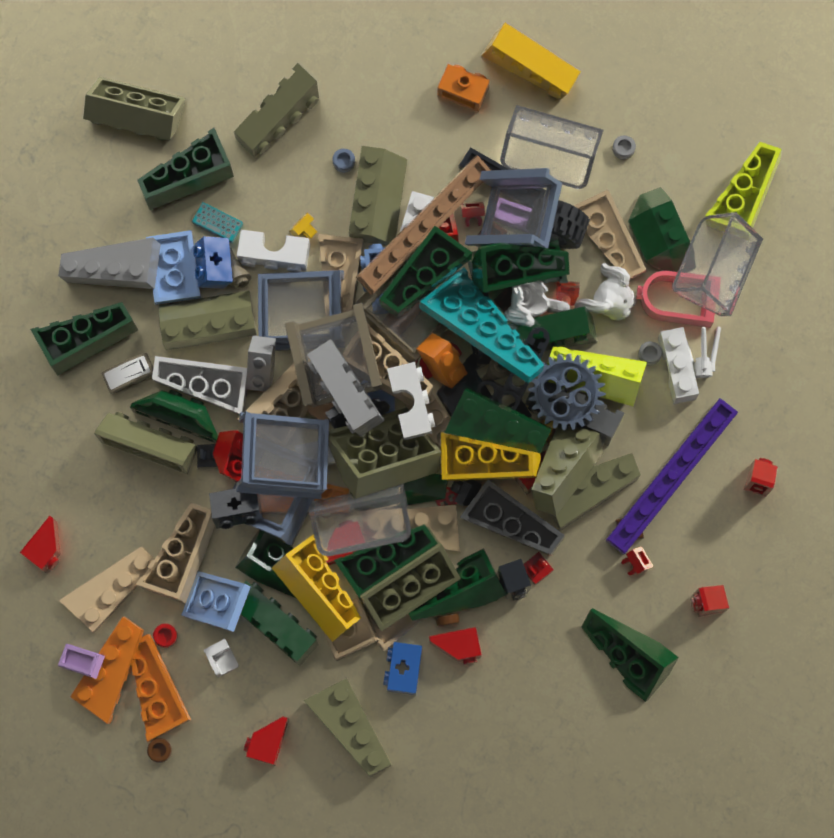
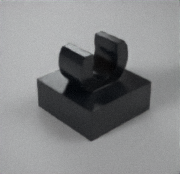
[197,444,218,469]
[450,480,482,506]

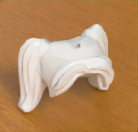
[574,263,637,320]
[504,281,570,327]

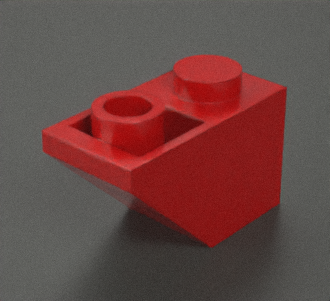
[213,430,243,482]
[691,585,729,617]

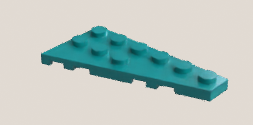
[419,267,544,383]

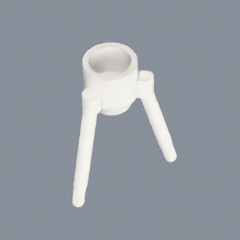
[686,326,721,378]

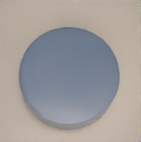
[332,149,355,173]

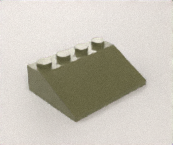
[328,407,441,499]

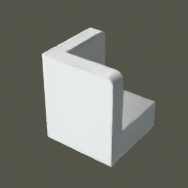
[204,639,239,677]

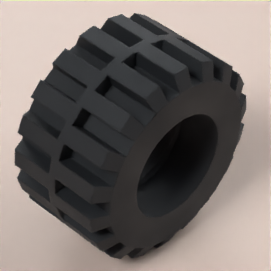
[526,199,590,249]

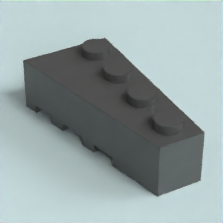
[525,382,624,447]

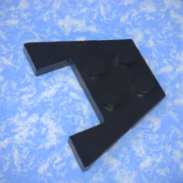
[436,354,532,418]

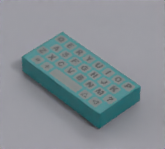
[192,202,243,244]

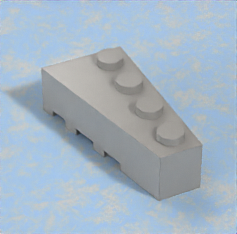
[58,237,161,289]
[307,339,384,436]

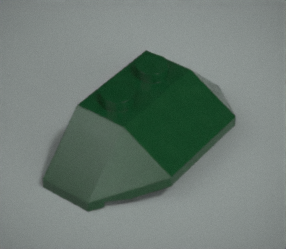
[628,187,696,273]
[130,390,218,444]

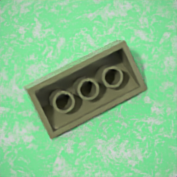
[83,77,186,140]
[349,146,407,245]
[159,290,257,350]
[94,412,197,474]
[360,543,461,631]

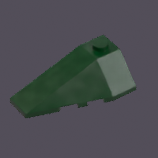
[409,548,506,621]

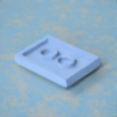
[146,230,201,305]
[181,571,251,632]

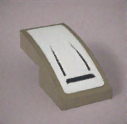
[101,353,153,394]

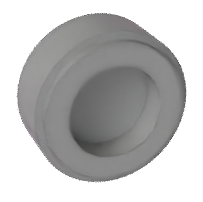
[612,135,636,160]
[638,341,662,366]

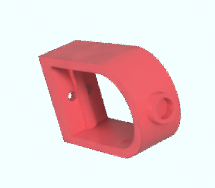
[636,271,719,328]

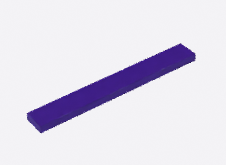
[606,398,738,555]

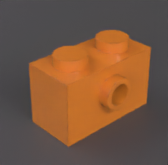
[437,64,490,112]
[416,333,467,389]

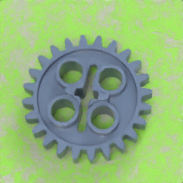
[528,353,606,430]

